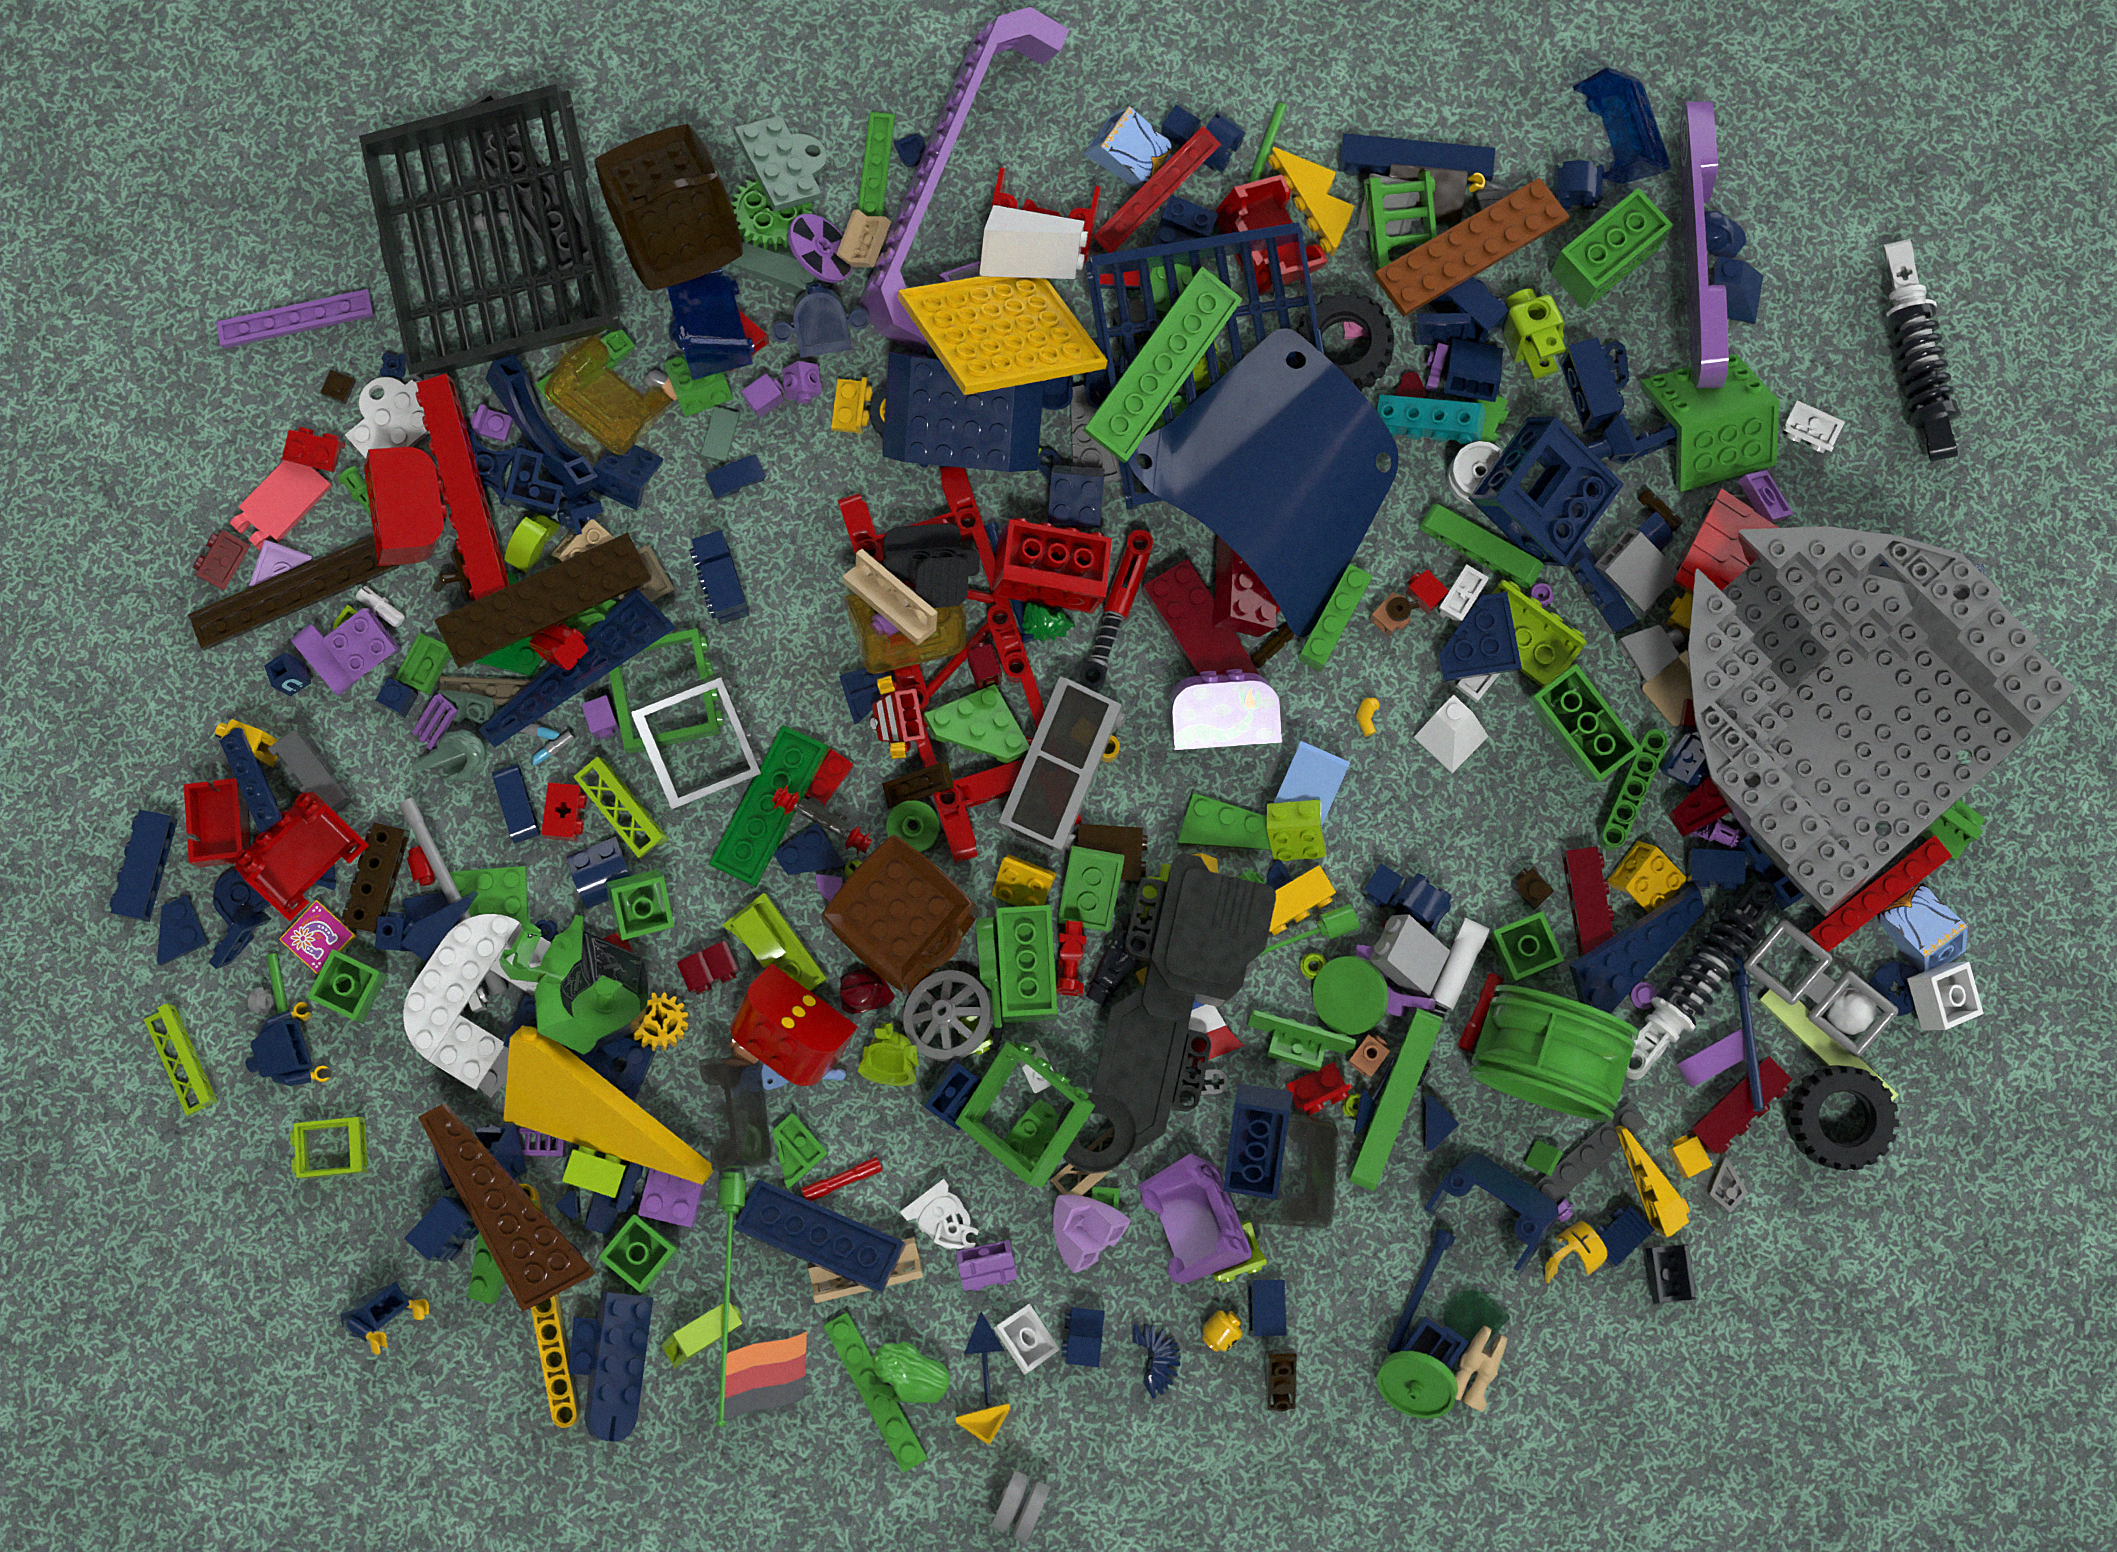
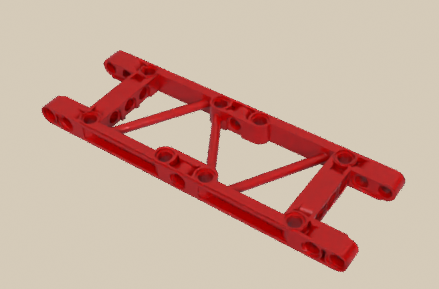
[838,466,1082,864]

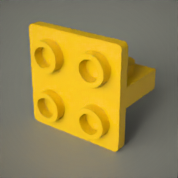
[992,854,1057,907]

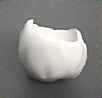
[1826,988,1878,1035]

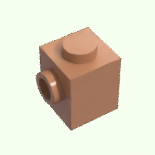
[1369,592,1412,637]
[1346,1035,1390,1079]

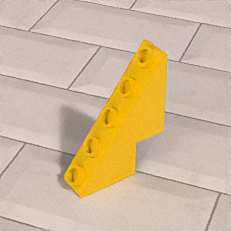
[1267,147,1355,257]

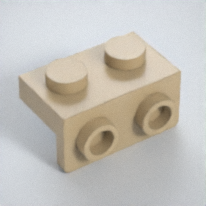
[837,210,891,267]

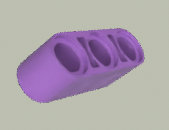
[290,623,359,696]
[1677,1028,1758,1088]

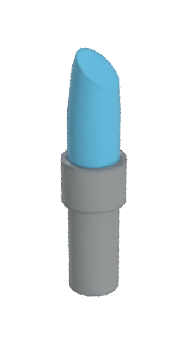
[519,723,560,740]
[532,730,575,766]

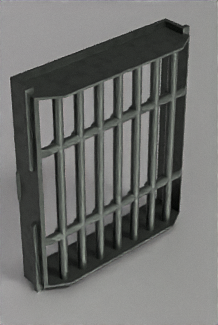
[359,84,622,382]

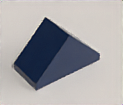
[1423,1096,1459,1152]

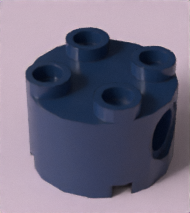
[1203,112,1246,173]
[1552,160,1604,210]
[1389,873,1452,935]

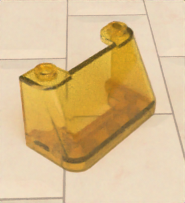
[545,335,674,455]
[845,594,966,674]

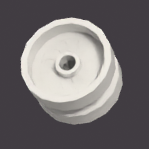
[1446,441,1502,505]

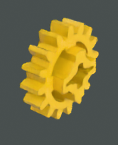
[634,992,689,1051]

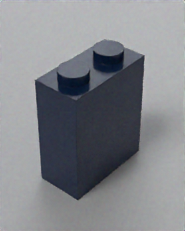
[1444,338,1503,402]

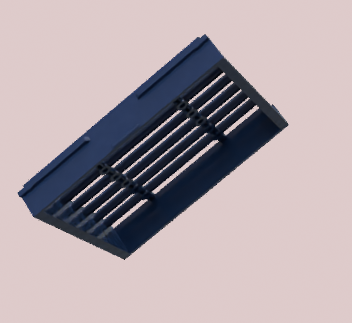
[1085,222,1324,510]

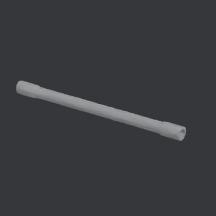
[398,798,508,996]

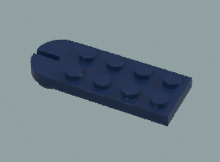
[584,1292,653,1442]

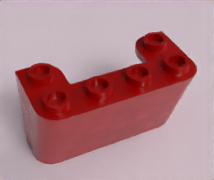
[235,792,369,922]

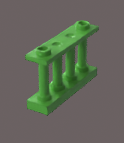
[1364,171,1437,284]

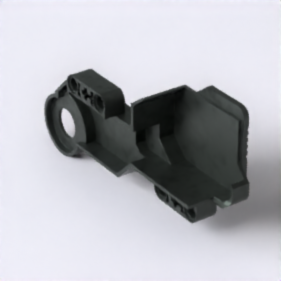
[1056,854,1276,1173]

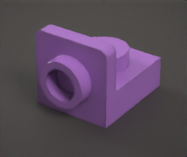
[471,404,514,443]

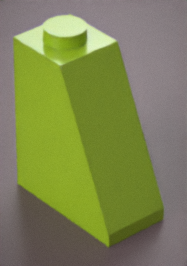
[661,1302,743,1369]

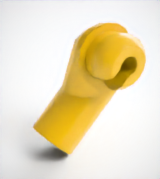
[1356,697,1379,737]

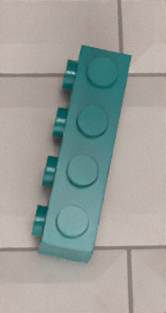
[1377,395,1486,444]

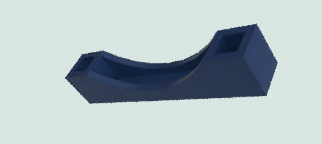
[485,354,598,501]

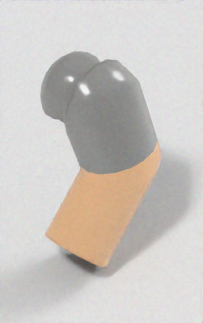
[644,370,677,402]

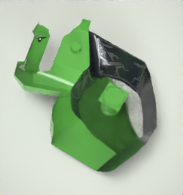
[499,915,648,1055]

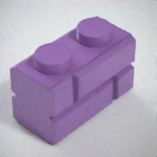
[956,1240,1018,1291]

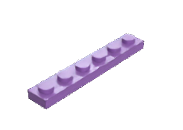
[216,289,375,349]

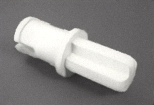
[356,586,405,627]

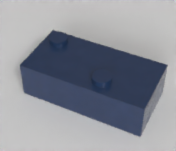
[1223,1083,1293,1200]

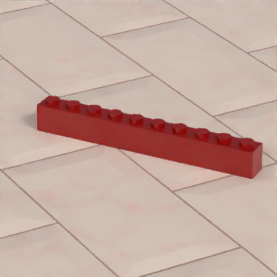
[415,373,510,602]

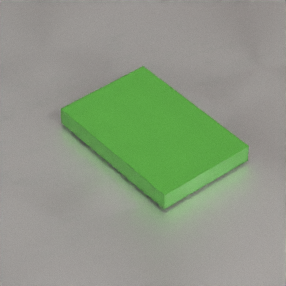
[1057,846,1125,932]

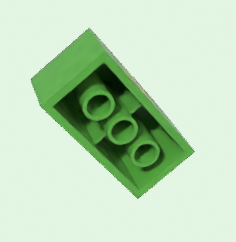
[1528,664,1642,783]

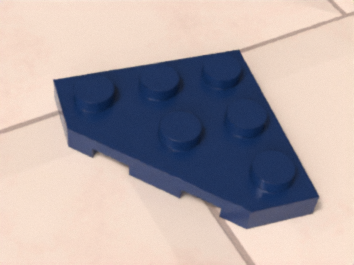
[1438,592,1522,682]

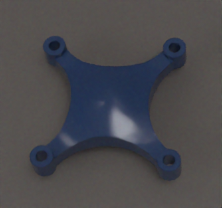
[467,429,528,507]

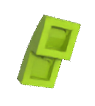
[732,906,786,968]

